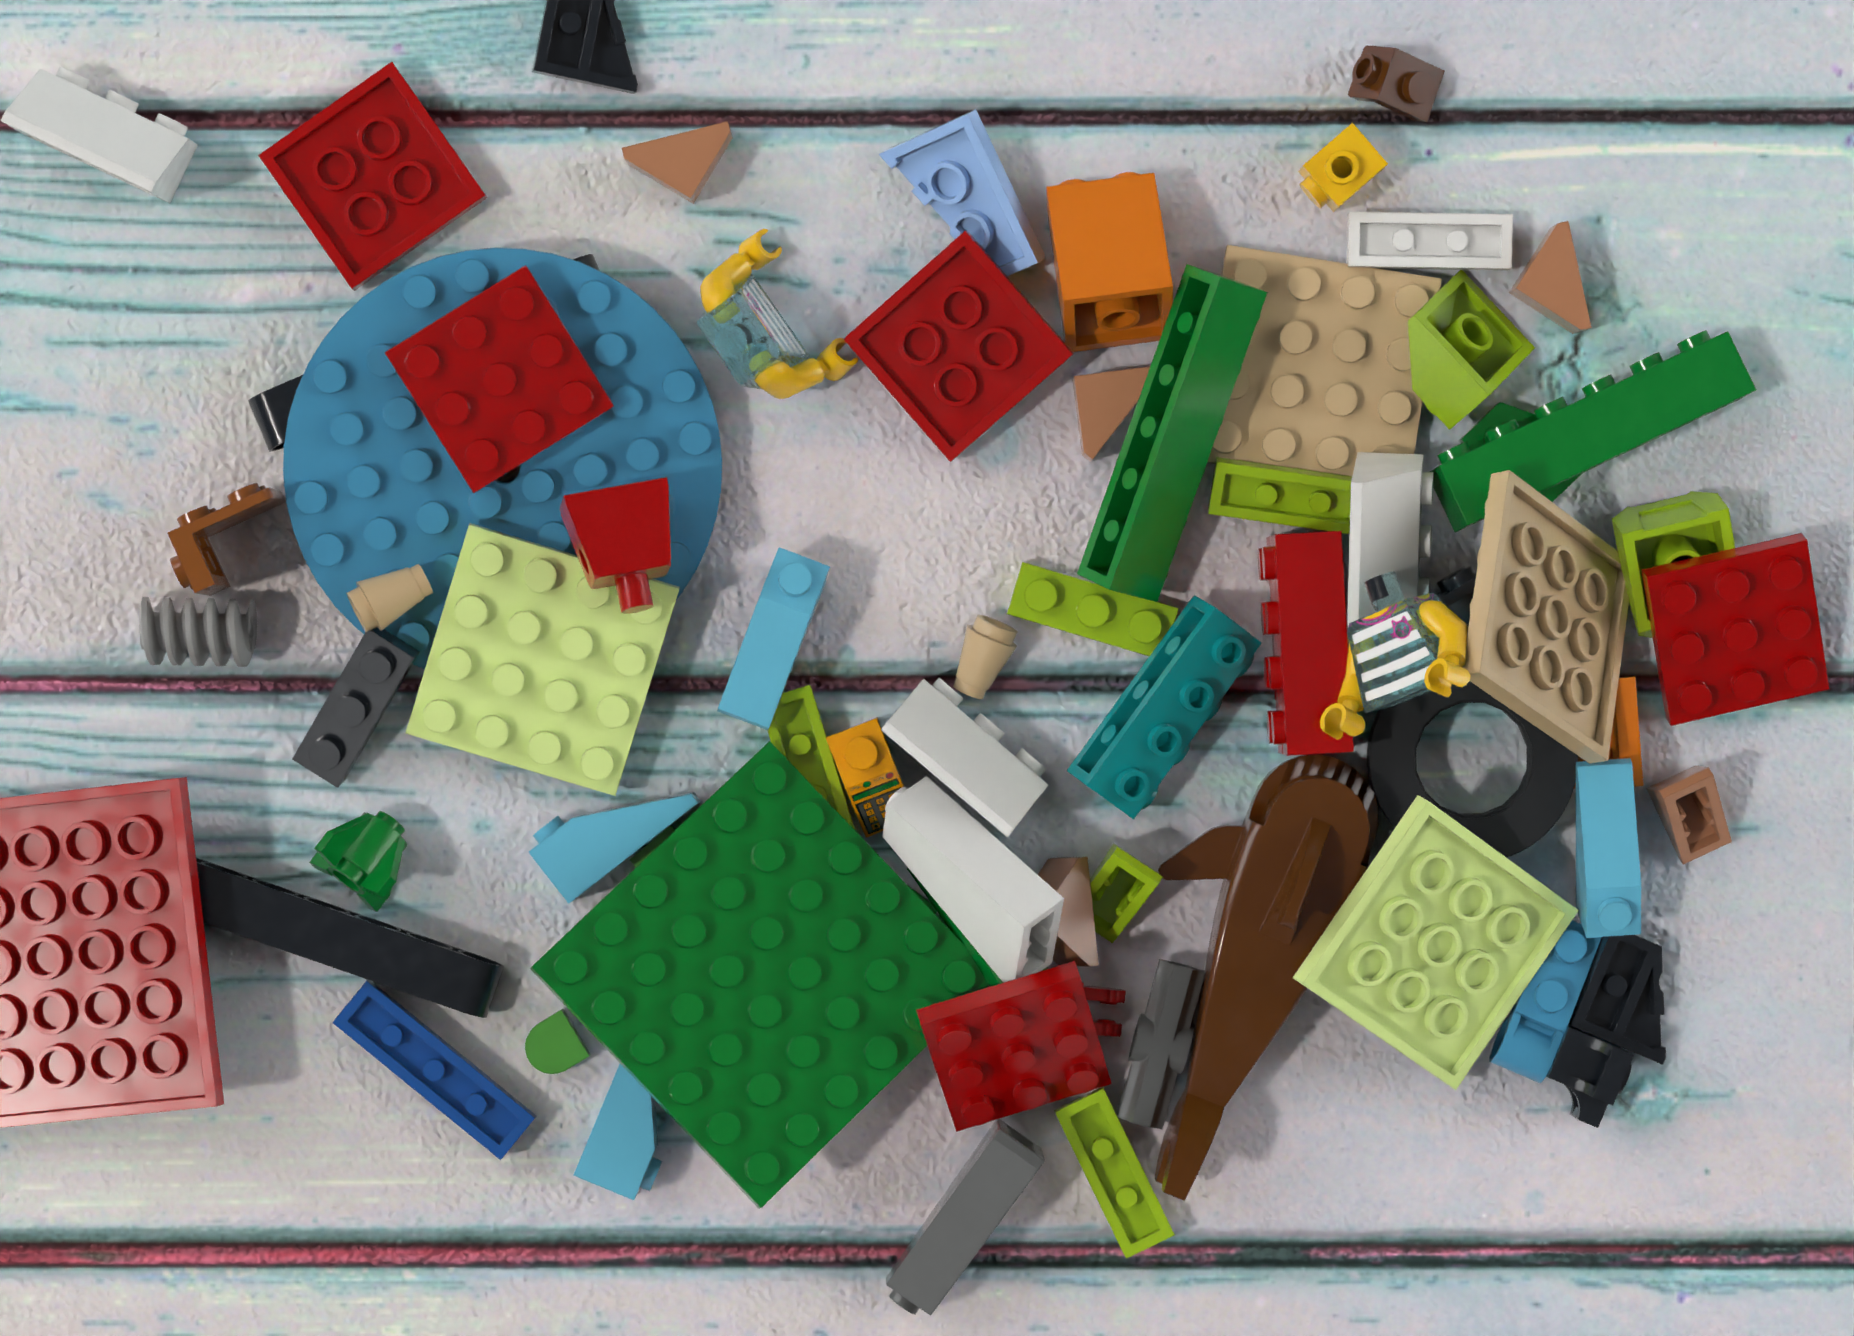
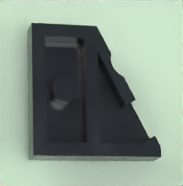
[532,0,638,94]
[1568,935,1666,1065]

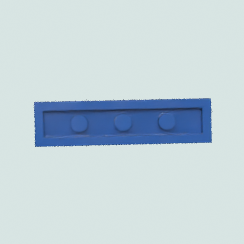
[332,980,537,1160]

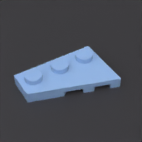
[879,109,1046,276]

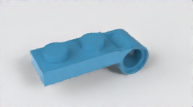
[1489,920,1602,1083]

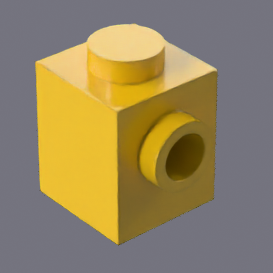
[1298,122,1388,212]

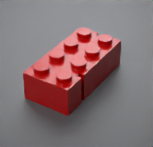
[1258,531,1354,756]

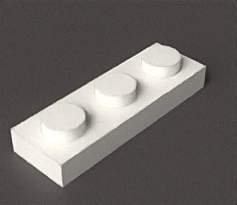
[1347,212,1513,271]

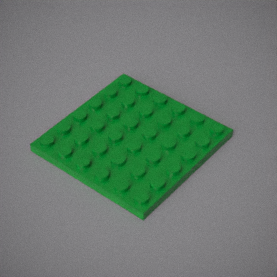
[530,741,989,1209]

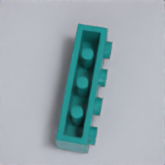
[1067,595,1262,820]

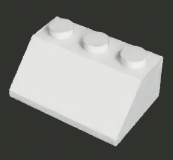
[1,67,198,203]
[1347,452,1433,642]
[881,678,1048,837]

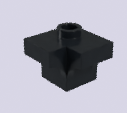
[1546,1026,1634,1128]

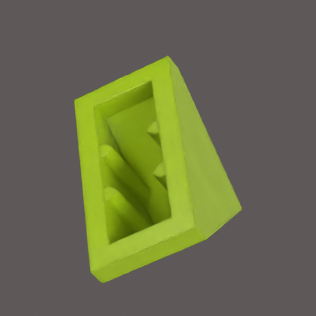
[1090,843,1163,943]

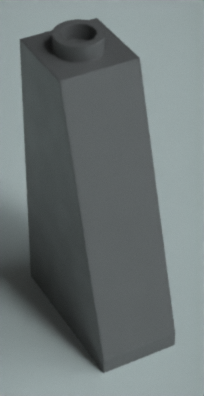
[886,1119,1045,1316]

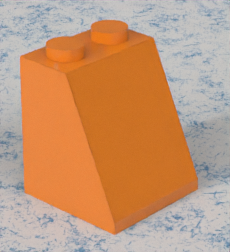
[1046,172,1173,352]

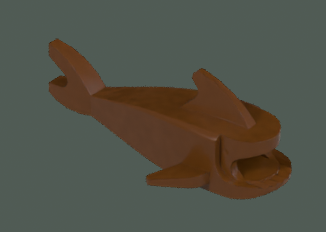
[1155,755,1379,1201]

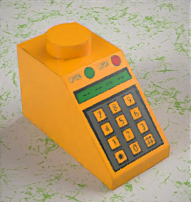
[826,717,904,838]

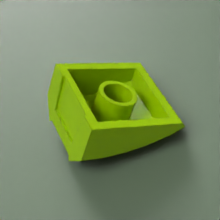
[1612,491,1735,638]

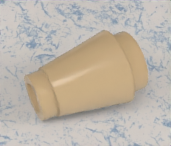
[346,564,433,632]
[953,615,1017,699]

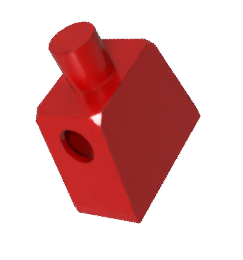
[560,477,671,614]

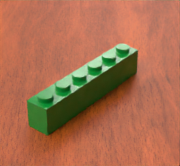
[1077,264,1268,602]
[1430,330,1756,533]

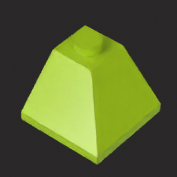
[1408,270,1535,430]

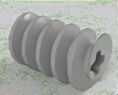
[139,597,257,667]

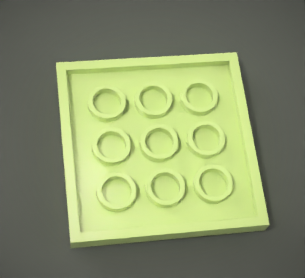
[406,523,680,796]
[1293,795,1579,1090]

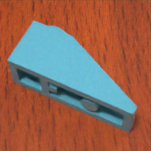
[717,547,830,730]
[1576,758,1641,938]
[529,793,700,904]
[573,1064,662,1200]

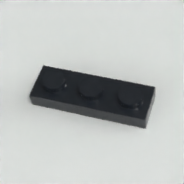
[292,627,420,788]

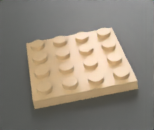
[1207,245,1442,476]
[1463,470,1629,764]

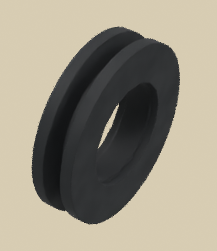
[1367,662,1578,858]

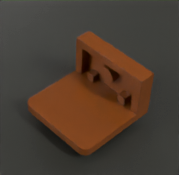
[167,483,286,596]

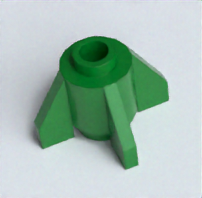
[309,811,407,912]

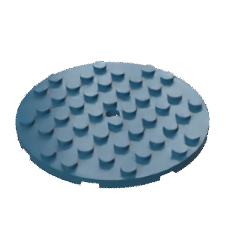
[283,247,722,670]

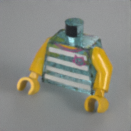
[697,229,858,399]
[1320,571,1471,740]

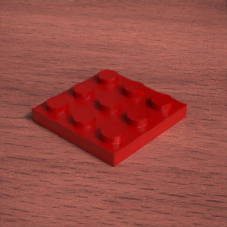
[258,62,488,291]
[844,230,1074,462]
[385,265,614,493]
[1642,533,1829,726]
[916,961,1112,1132]

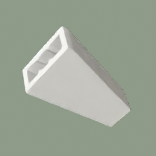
[882,776,1064,983]

